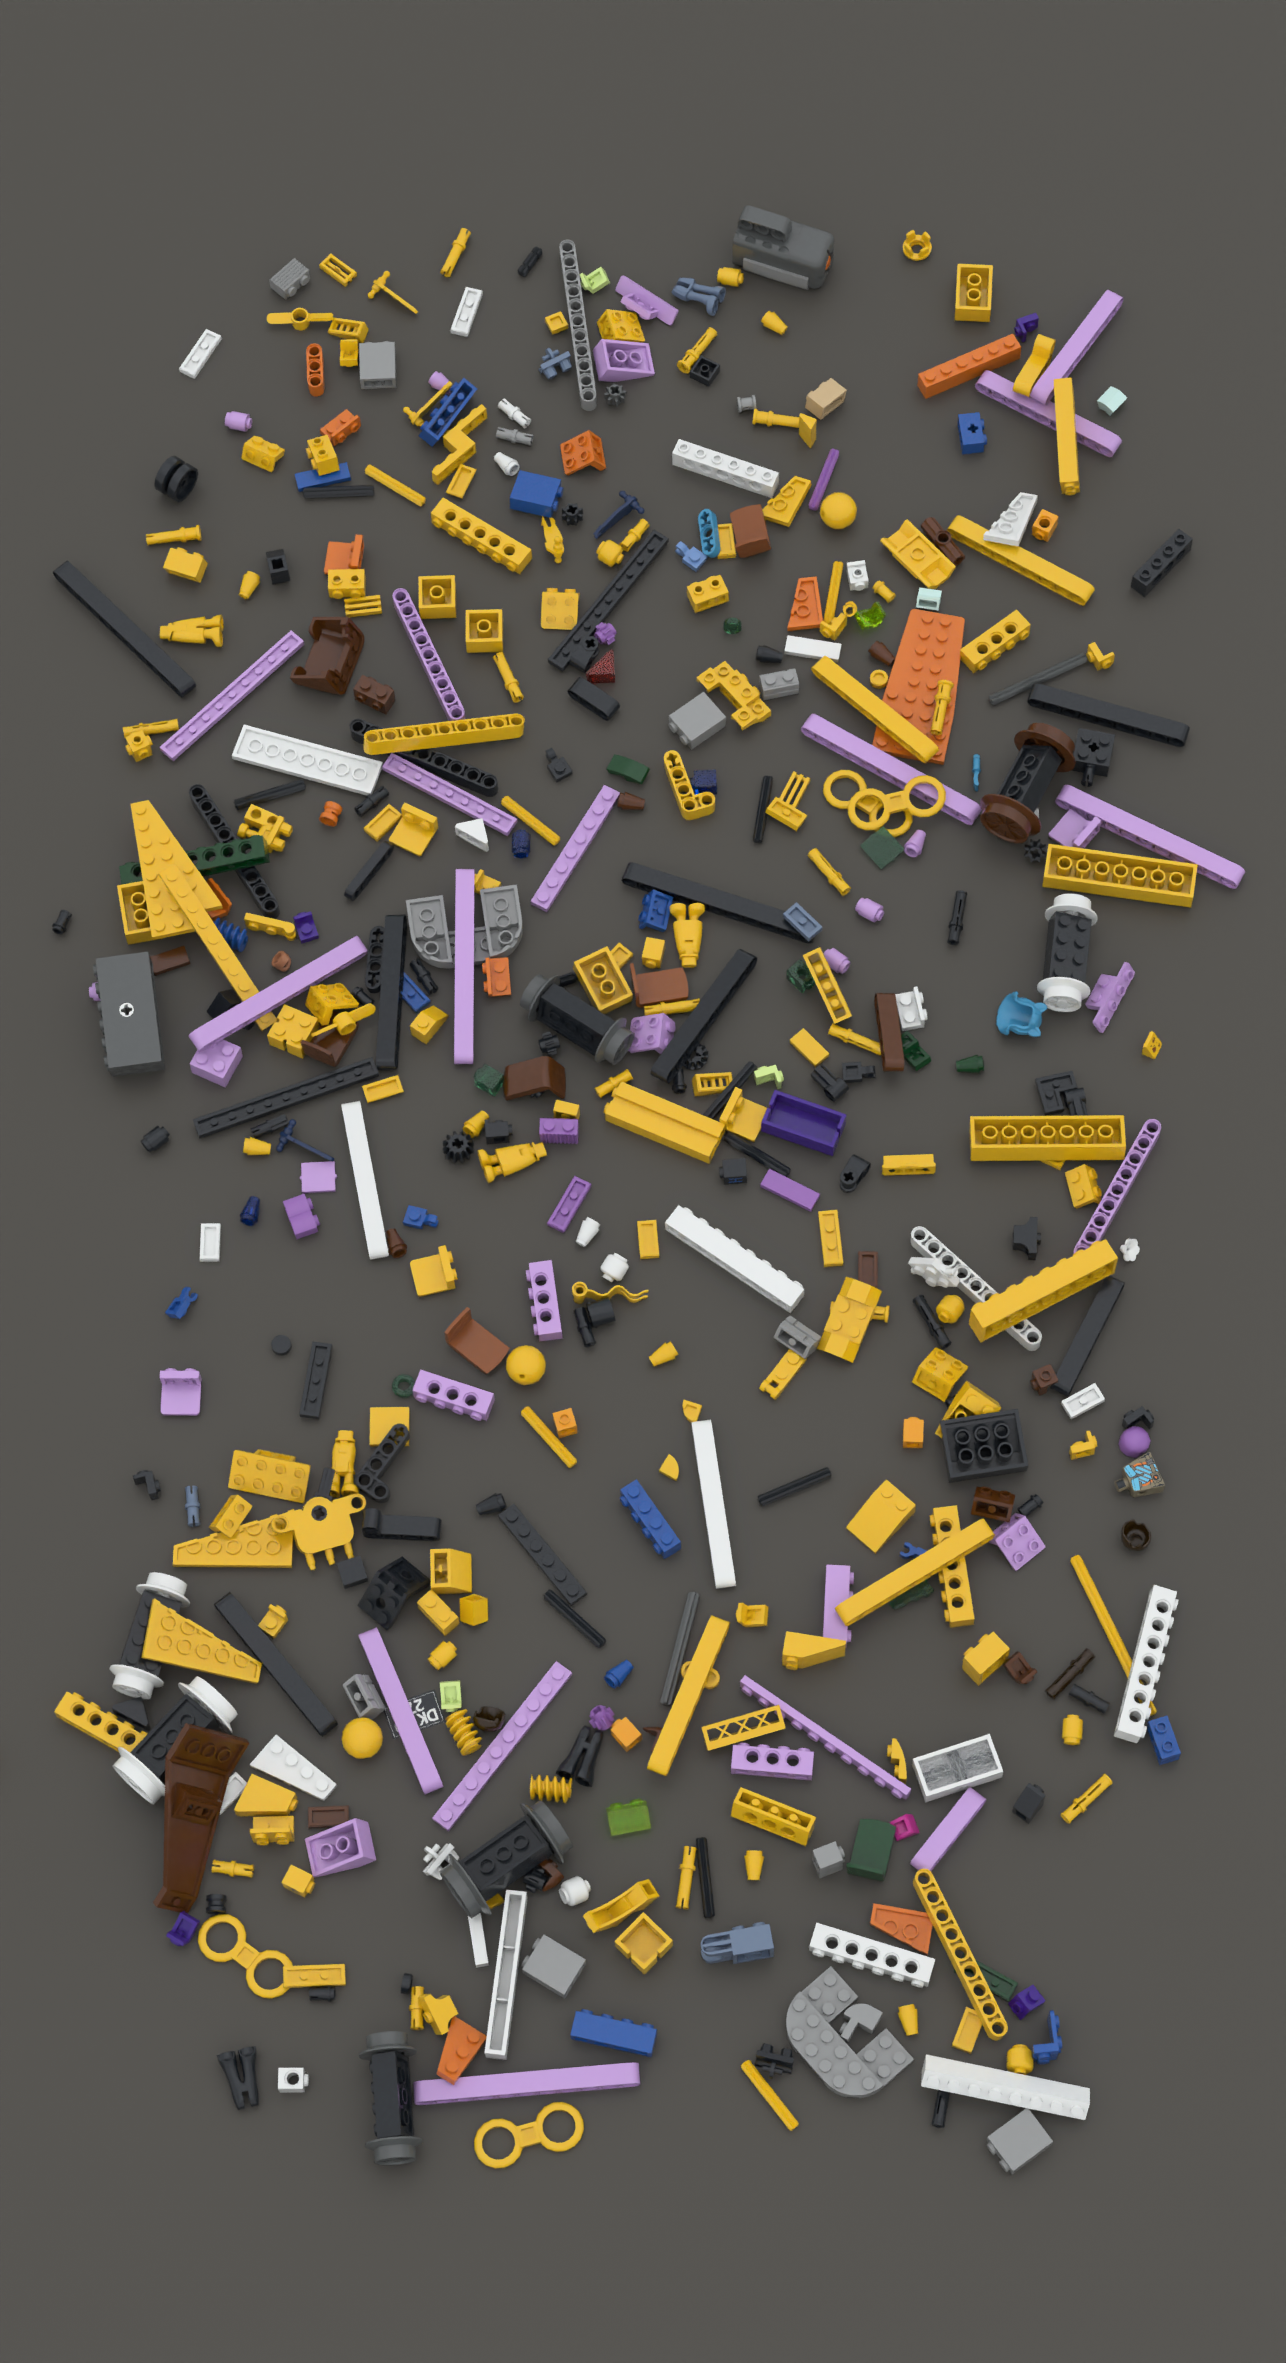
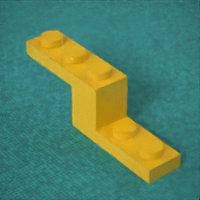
[432,404,487,485]

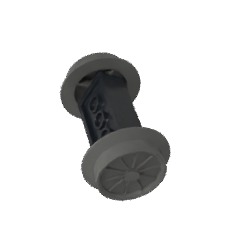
[439,1800,573,1919]

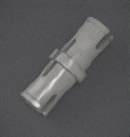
[496,427,533,446]

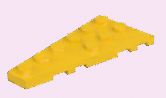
[173,1509,295,1568]

